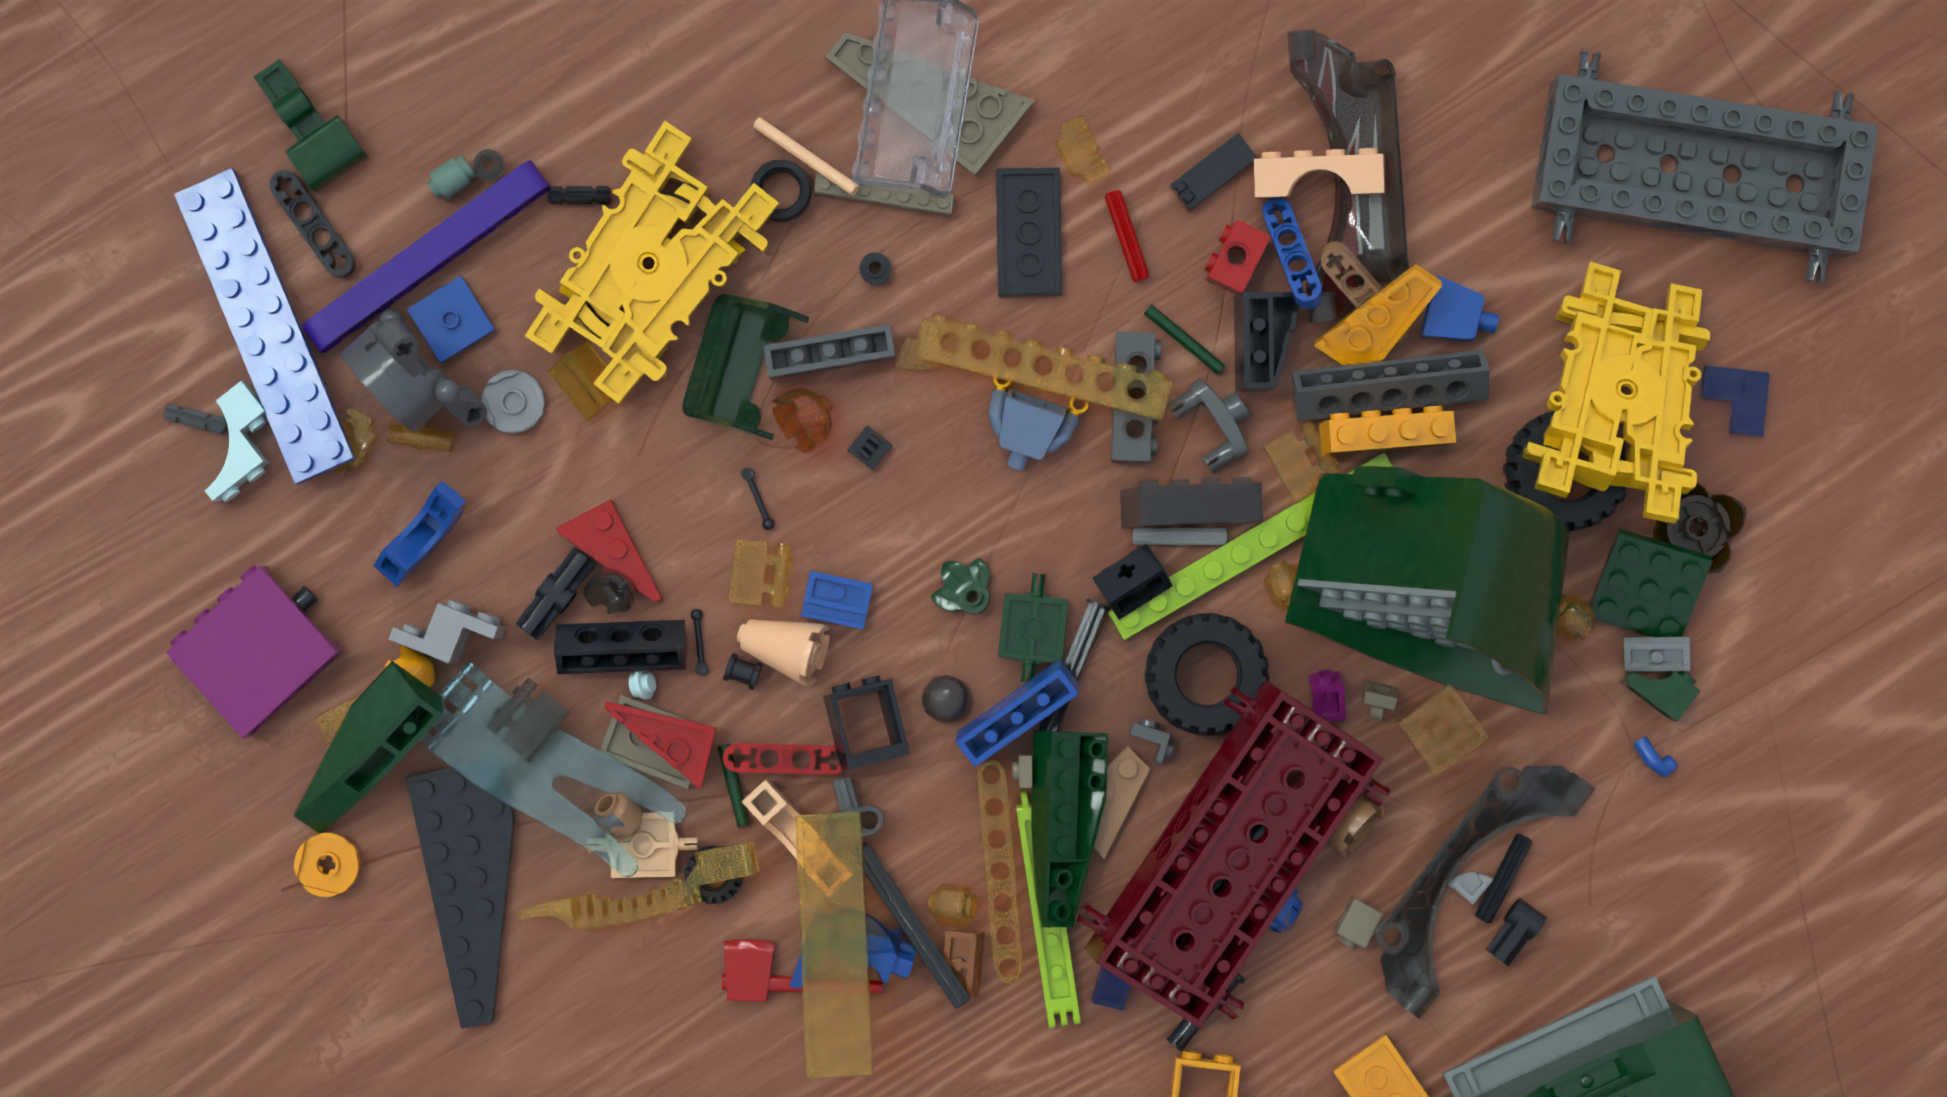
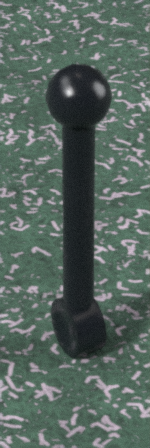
[741,468,775,530]
[690,609,708,675]

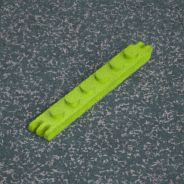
[1016,791,1081,1028]

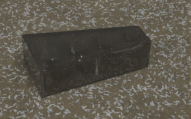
[1120,477,1263,529]

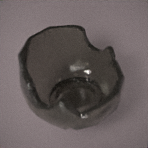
[583,569,635,614]
[921,674,973,724]

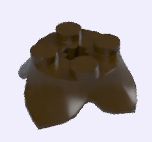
[1653,482,1746,573]

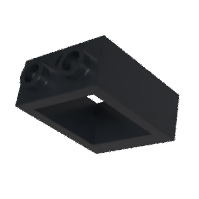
[823,675,910,771]

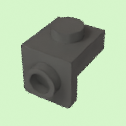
[1129,718,1174,765]

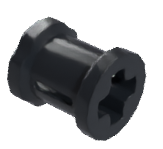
[723,653,763,690]

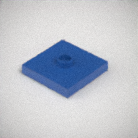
[407,276,496,364]

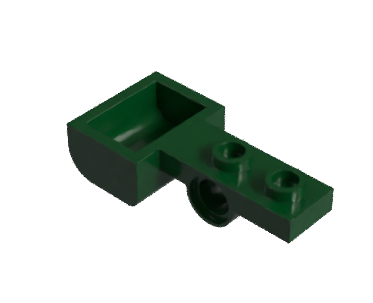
[254,59,368,192]

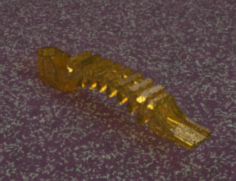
[519,841,760,931]

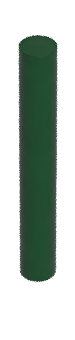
[1144,304,1225,374]

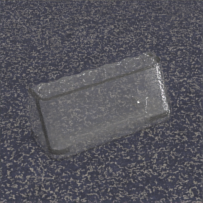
[852,0,978,198]

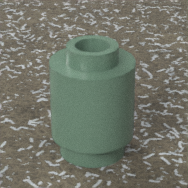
[427,155,476,200]

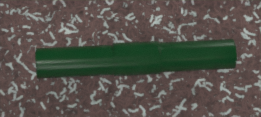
[717,743,750,827]

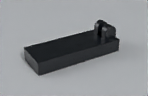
[1169,133,1257,212]

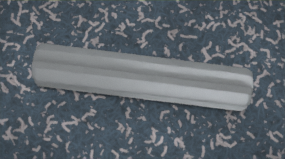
[1132,528,1227,545]

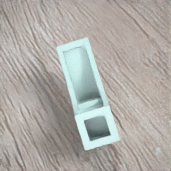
[205,381,270,503]

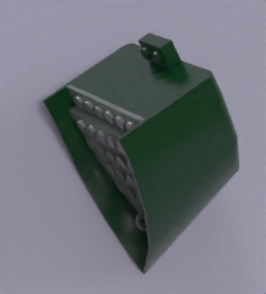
[1285,466,1569,715]

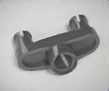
[1167,378,1251,474]

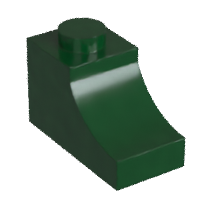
[1620,671,1700,721]

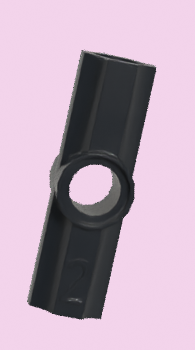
[516,547,596,640]

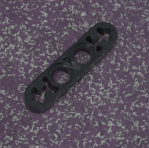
[270,170,356,278]

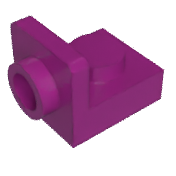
[1308,670,1346,721]

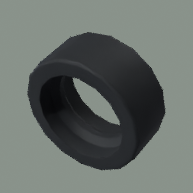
[750,159,811,222]

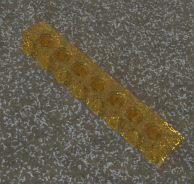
[913,315,1174,422]

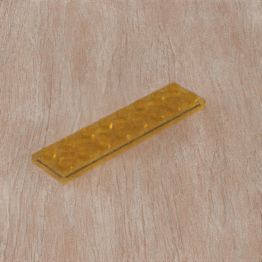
[795,812,874,1079]

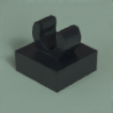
[847,425,892,471]

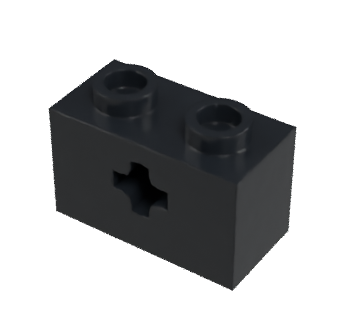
[1092,544,1173,620]

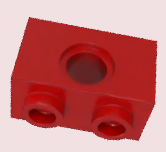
[1204,219,1271,295]

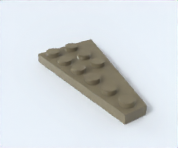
[825,32,1035,176]

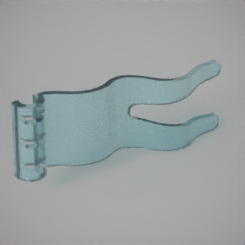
[420,661,686,877]

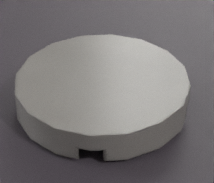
[481,370,546,434]

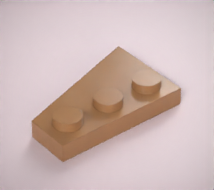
[1094,746,1150,859]

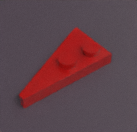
[556,500,662,602]
[604,701,717,788]

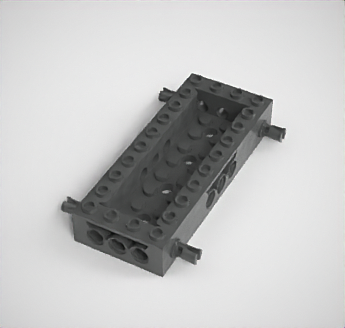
[1531,50,1878,284]

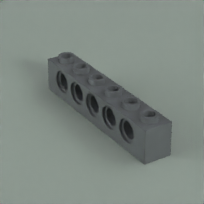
[1292,349,1490,421]

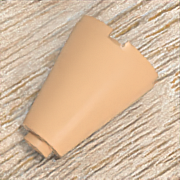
[737,619,830,687]

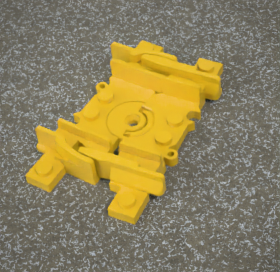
[525,121,780,404]

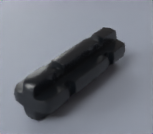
[548,186,611,204]

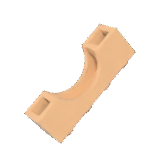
[1254,148,1386,198]
[742,778,854,897]

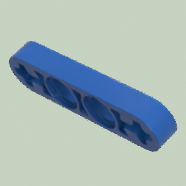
[1262,197,1323,309]

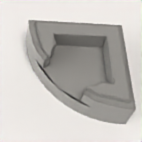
[1447,872,1493,904]

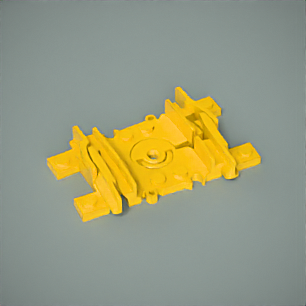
[1522,262,1710,524]

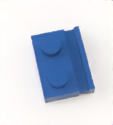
[801,571,874,630]

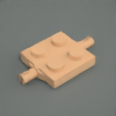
[588,812,698,878]

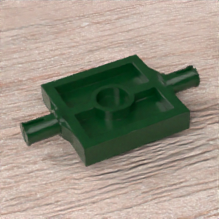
[998,573,1068,682]

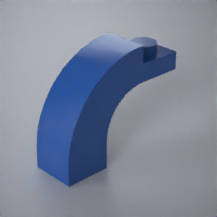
[373,481,466,587]

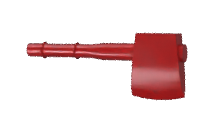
[722,939,883,1002]

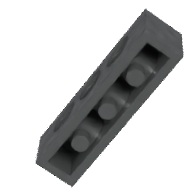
[763,324,896,380]
[1111,332,1161,463]

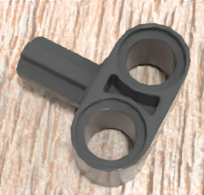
[823,777,884,843]

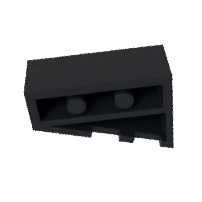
[1234,292,1306,392]

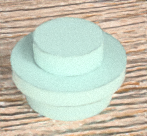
[629,671,656,700]

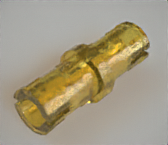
[387,422,455,452]

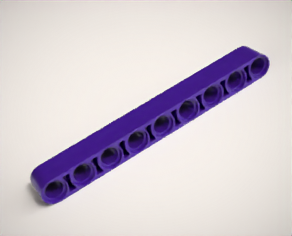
[302,161,550,353]

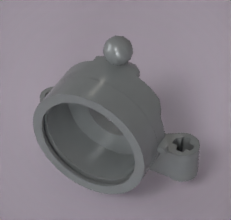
[340,309,487,433]

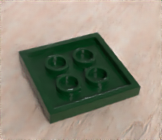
[1586,528,1713,637]

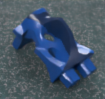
[789,908,916,988]

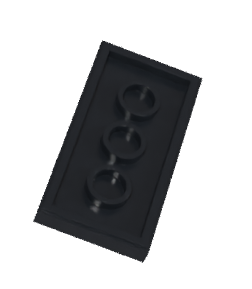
[996,167,1062,297]

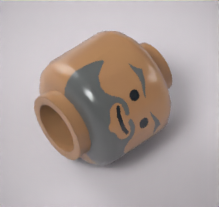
[594,792,643,840]

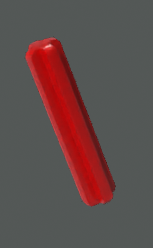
[1105,190,1149,282]

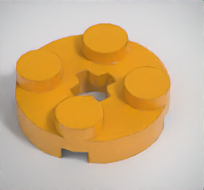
[294,832,361,897]

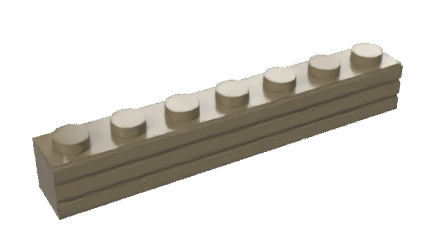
[814,172,955,217]

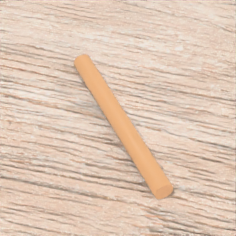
[753,117,860,196]

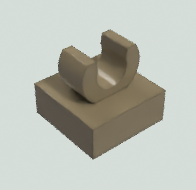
[1362,680,1398,721]

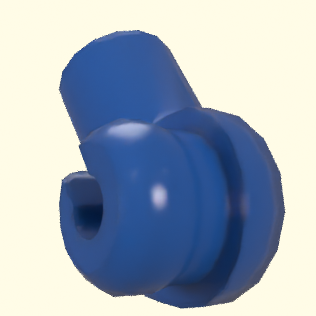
[1633,737,1678,777]

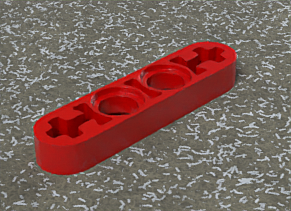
[722,743,844,775]

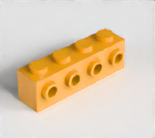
[1319,406,1456,455]

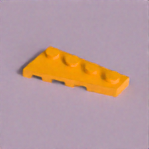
[1314,264,1442,366]

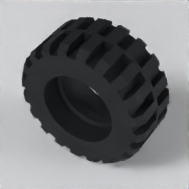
[1503,411,1628,531]
[1145,613,1270,736]

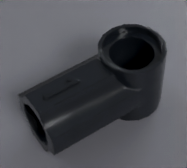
[1485,898,1547,967]

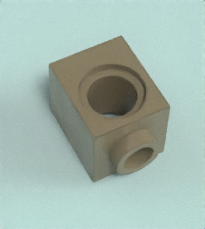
[1334,896,1383,949]

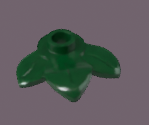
[931,558,991,615]

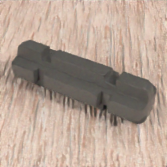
[164,404,227,434]

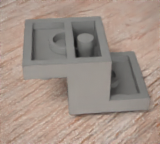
[388,600,507,663]

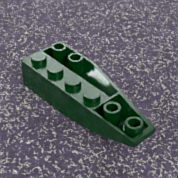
[294,661,443,834]
[1031,730,1109,928]

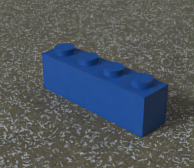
[955,659,1079,767]

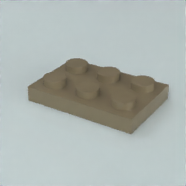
[598,695,693,789]

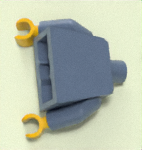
[988,372,1088,470]

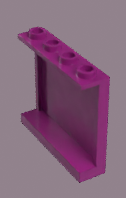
[166,565,344,738]

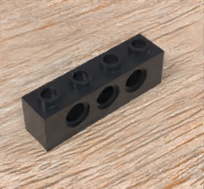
[554,620,687,674]

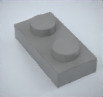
[1624,637,1691,671]

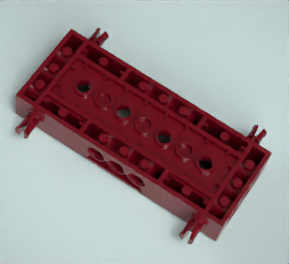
[1077,680,1390,1028]

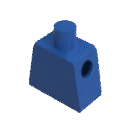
[1419,276,1499,342]

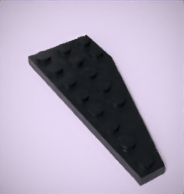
[406,756,515,1029]

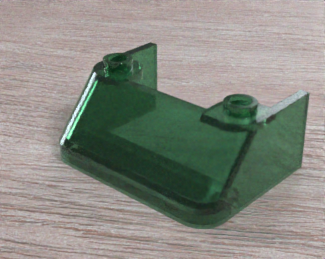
[682,294,809,440]

